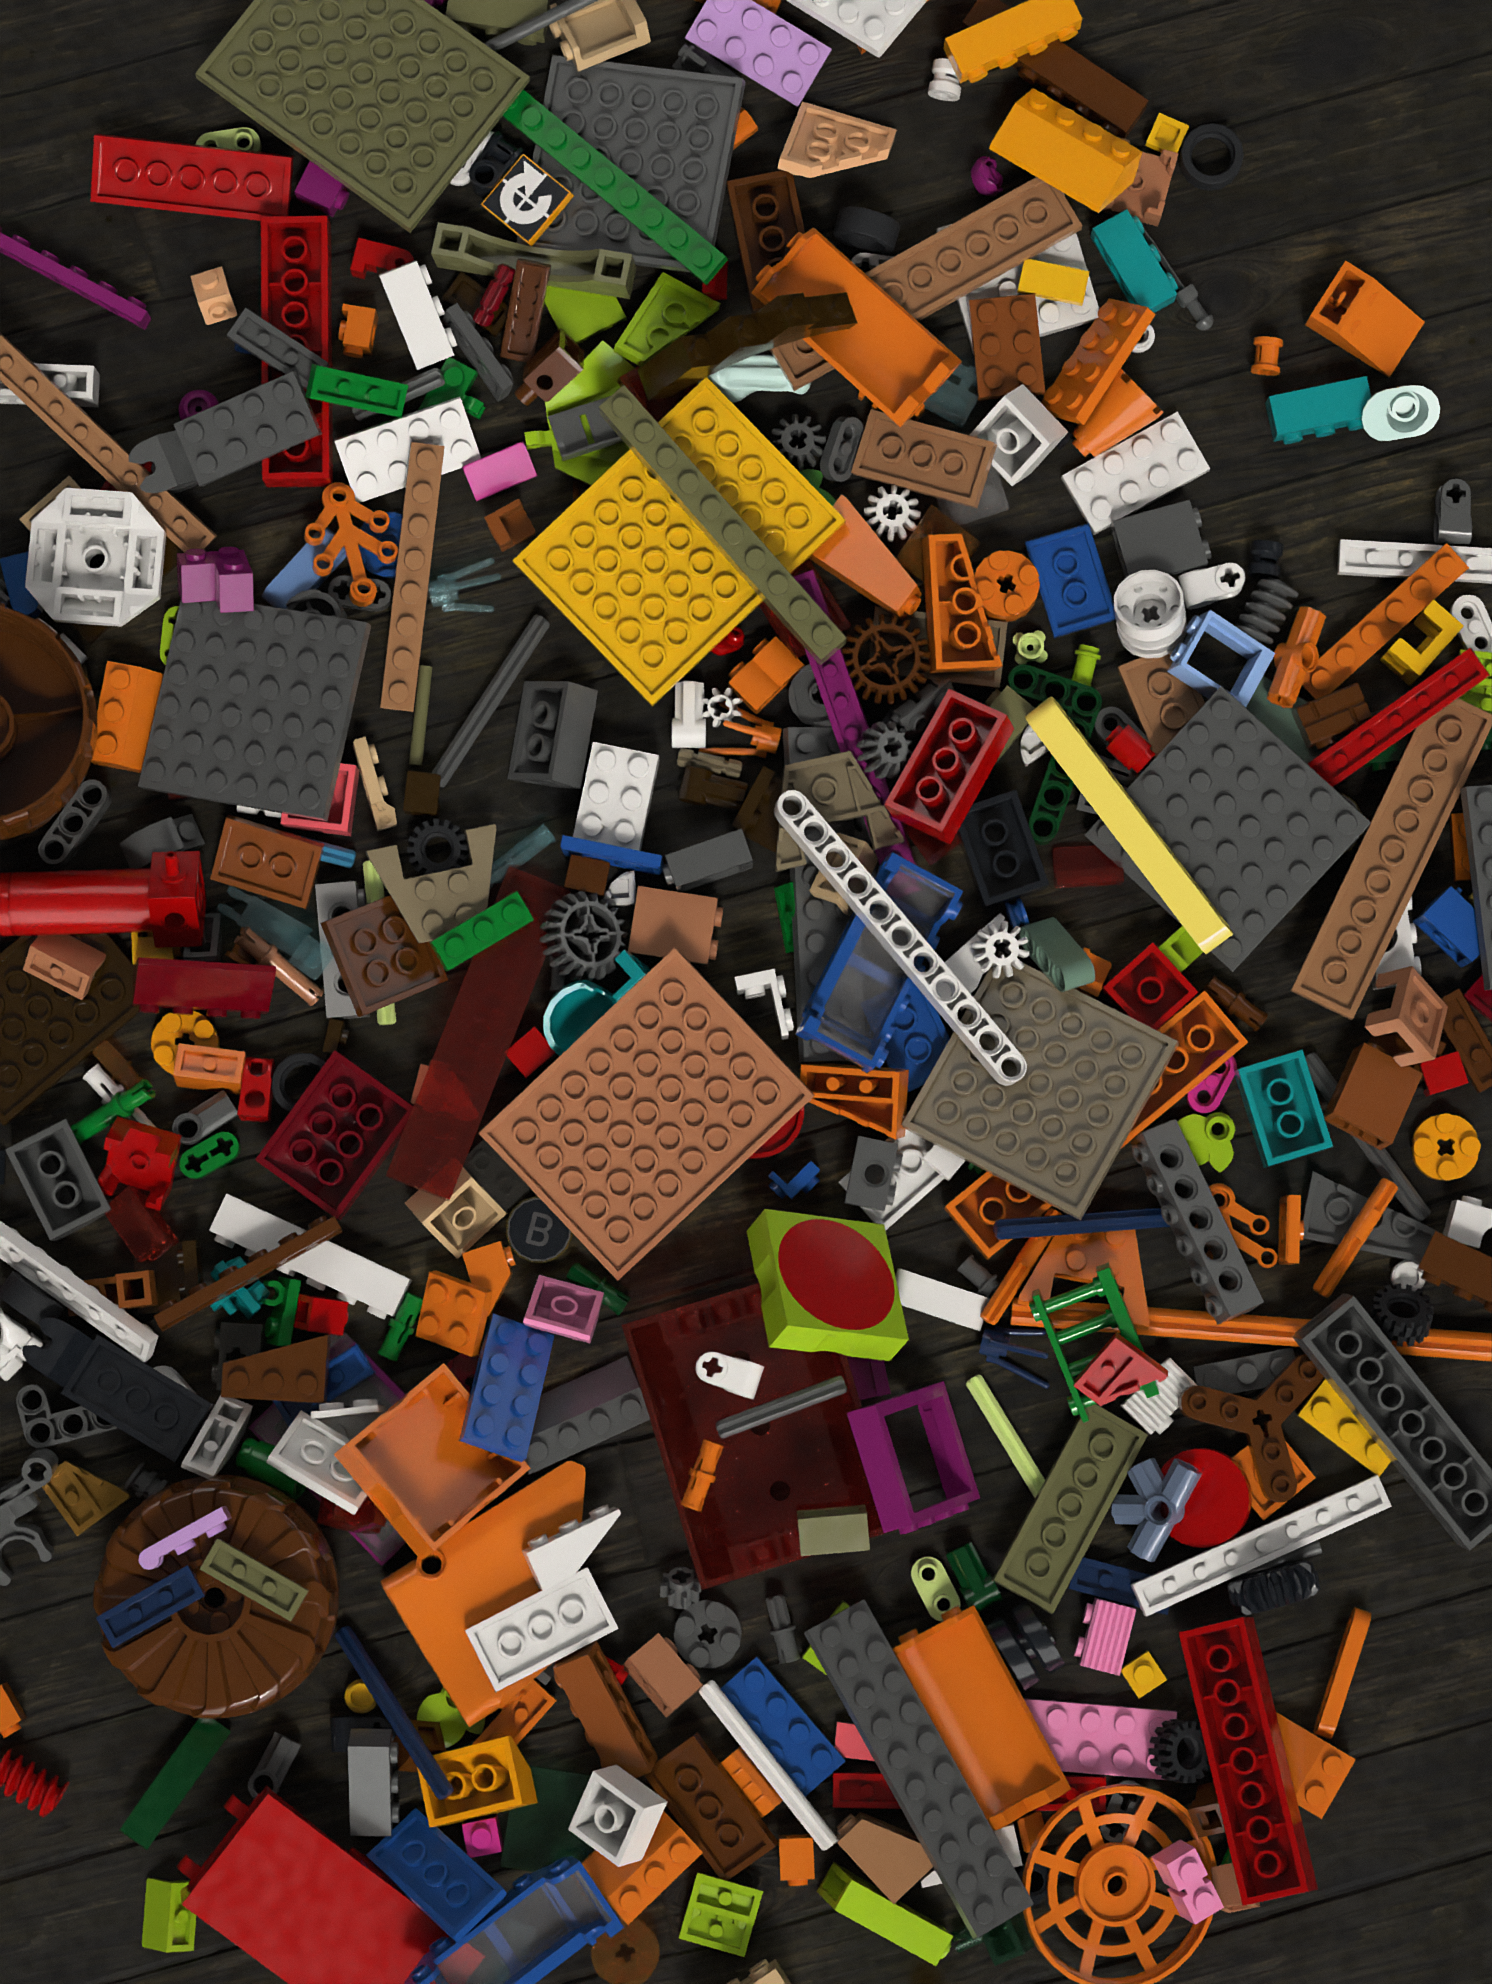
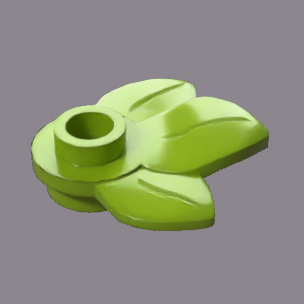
[1178,1112,1235,1172]
[417,1687,485,1748]

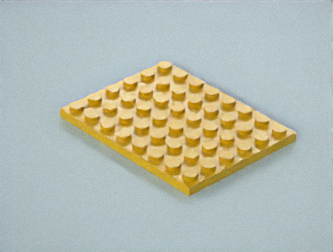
[513,377,846,706]

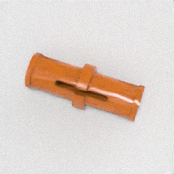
[680,1439,724,1512]

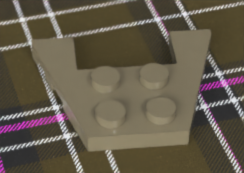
[775,751,904,872]
[366,824,496,943]

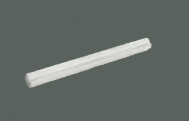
[699,1680,837,1851]

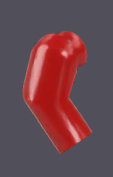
[710,627,745,656]

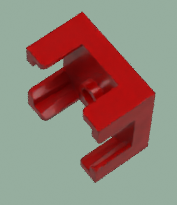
[98,1116,182,1211]

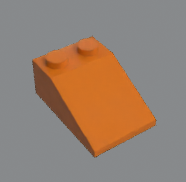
[1276,1712,1356,1819]

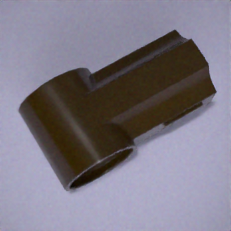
[677,766,748,812]

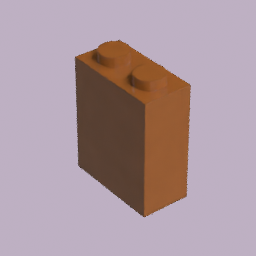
[1323,1042,1423,1150]

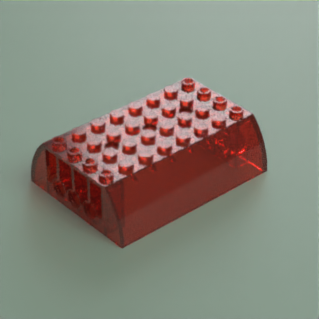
[622,1283,898,1590]

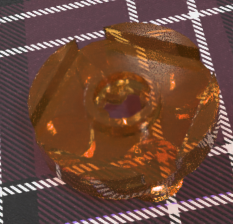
[591,1918,660,1984]

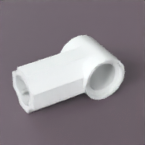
[672,681,706,748]

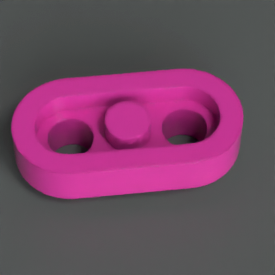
[1186,1050,1237,1114]

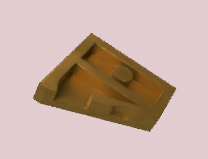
[42,1461,132,1536]

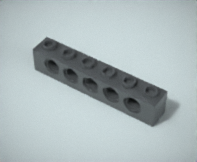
[1130,1119,1264,1325]

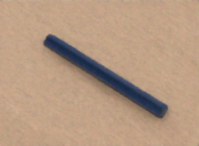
[993,1207,1170,1240]
[335,1626,454,1800]

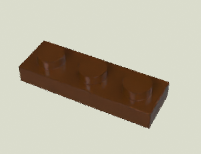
[1441,989,1492,1093]

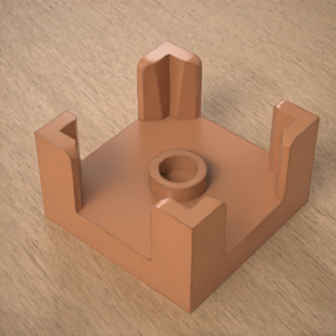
[1101,137,1179,227]
[1365,966,1448,1067]

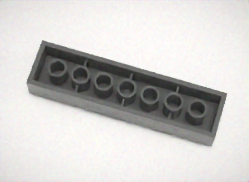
[1292,1293,1492,1551]

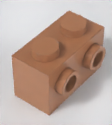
[623,1633,703,1718]

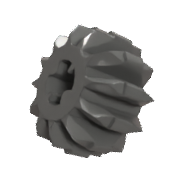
[771,414,826,472]
[856,722,913,779]

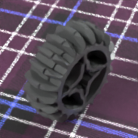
[539,891,628,981]

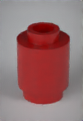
[1106,724,1156,774]

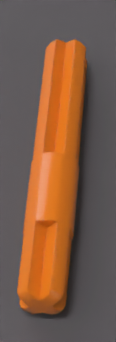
[1313,1178,1398,1298]
[980,1208,1063,1325]

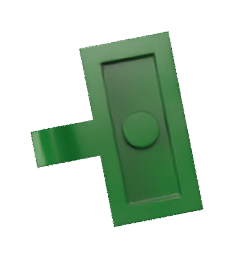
[418,357,486,420]

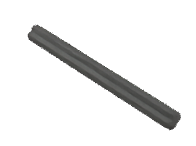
[432,614,550,787]
[1305,1052,1431,1222]

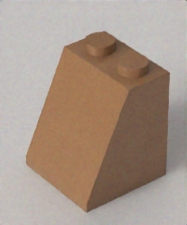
[836,1812,933,1904]

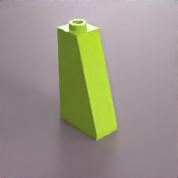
[817,1862,953,1966]

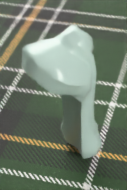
[698,355,811,403]

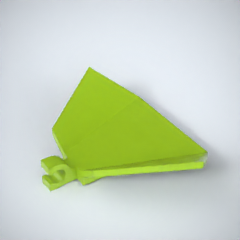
[524,340,647,486]

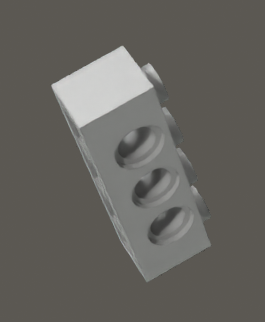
[315,881,370,1020]

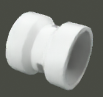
[928,58,961,101]

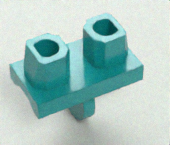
[210,1256,270,1321]

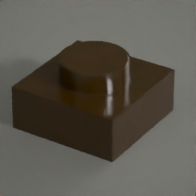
[323,1019,350,1055]

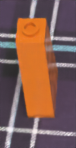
[809,494,922,621]

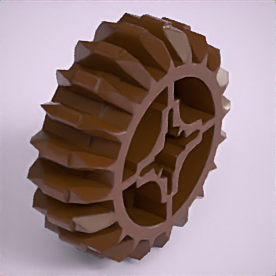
[842,614,931,705]

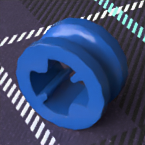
[1004,898,1029,929]

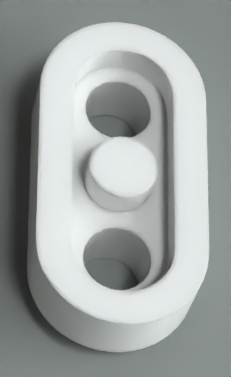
[1450,595,1492,652]

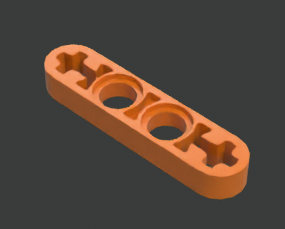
[1314,1607,1371,1739]

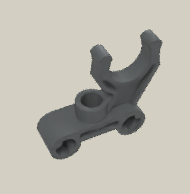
[0,1448,58,1586]

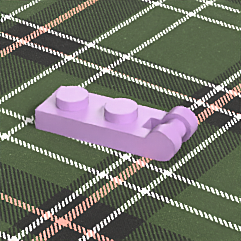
[138,1506,232,1570]

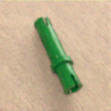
[70,1079,155,1145]

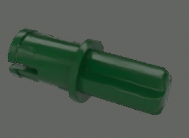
[566,1262,631,1316]

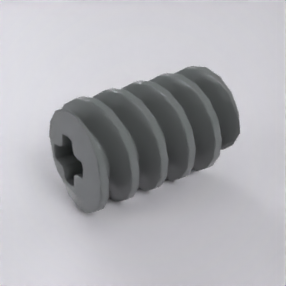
[1236,577,1299,644]

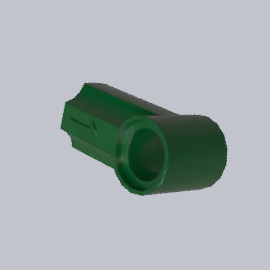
[945,1542,1003,1613]

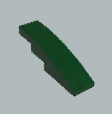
[119,1718,231,1850]

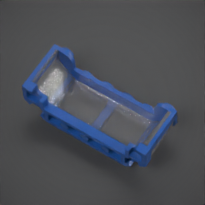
[795,852,963,1073]
[404,1856,625,1984]

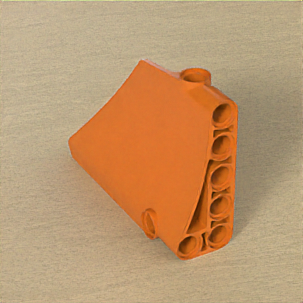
[380,1461,586,1727]

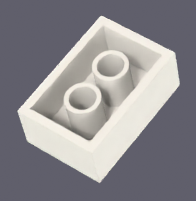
[573,742,660,851]

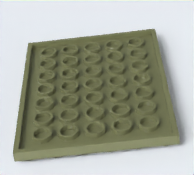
[195,0,530,233]

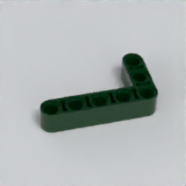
[1006,664,1102,846]

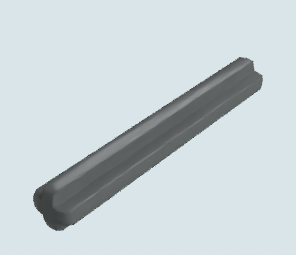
[715,1376,847,1439]

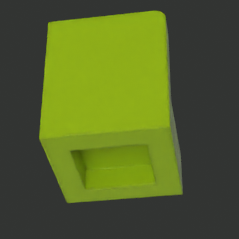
[1159,925,1203,972]

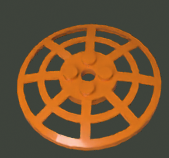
[1022,1784,1217,1984]

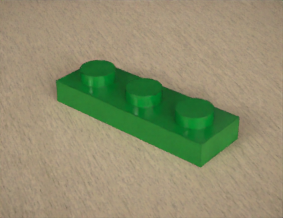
[305,364,408,418]
[429,891,534,971]

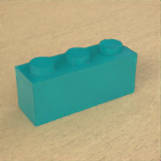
[1090,209,1178,313]
[1265,376,1371,444]

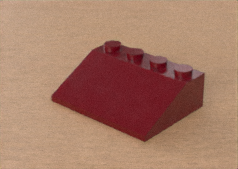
[131,957,276,1019]
[255,1050,420,1220]

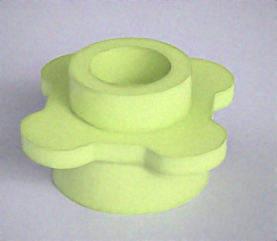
[1013,630,1048,665]

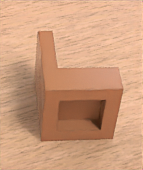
[1211,1863,1260,1913]

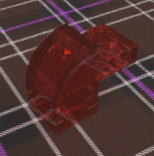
[317,1496,387,1534]

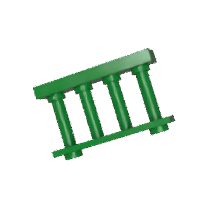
[1029,1262,1160,1423]

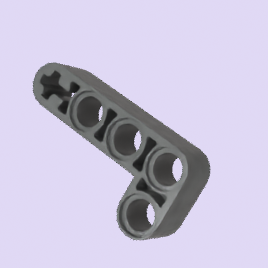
[16,1384,119,1448]

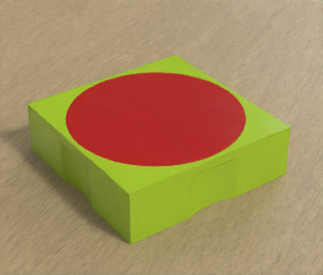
[747,1209,909,1361]

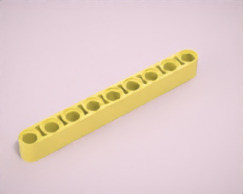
[1025,696,1234,954]

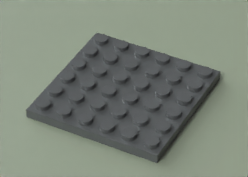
[516,55,746,272]
[138,601,371,821]
[1085,686,1372,972]

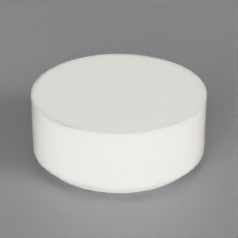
[1390,1260,1425,1292]

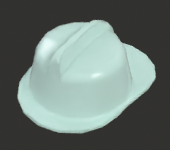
[1361,385,1440,441]

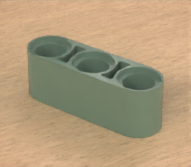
[1019,917,1095,992]

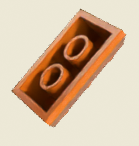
[92,661,164,773]
[582,1811,703,1925]

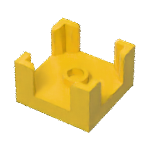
[1380,599,1464,686]

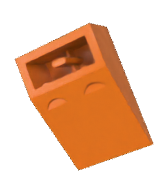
[1305,260,1425,377]

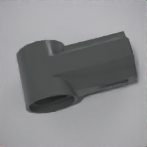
[172,1089,238,1146]
[248,1731,302,1798]

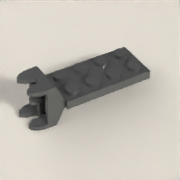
[128,371,322,494]

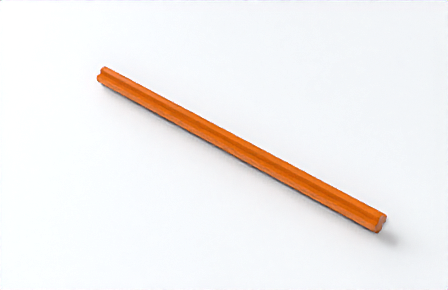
[1010,1297,1492,1362]

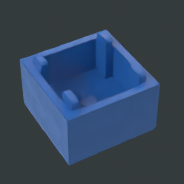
[1412,886,1480,968]

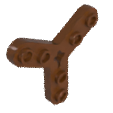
[1178,1354,1324,1503]

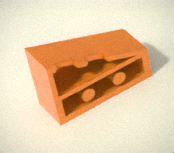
[800,1062,909,1140]

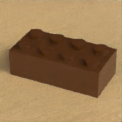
[726,170,805,313]

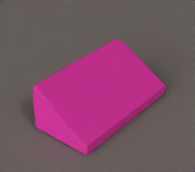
[462,442,537,502]

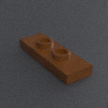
[500,258,551,363]

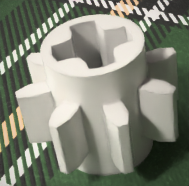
[702,688,743,727]

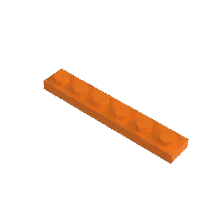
[1302,543,1469,700]

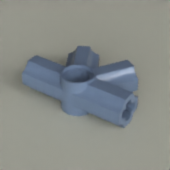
[1112,1458,1202,1562]

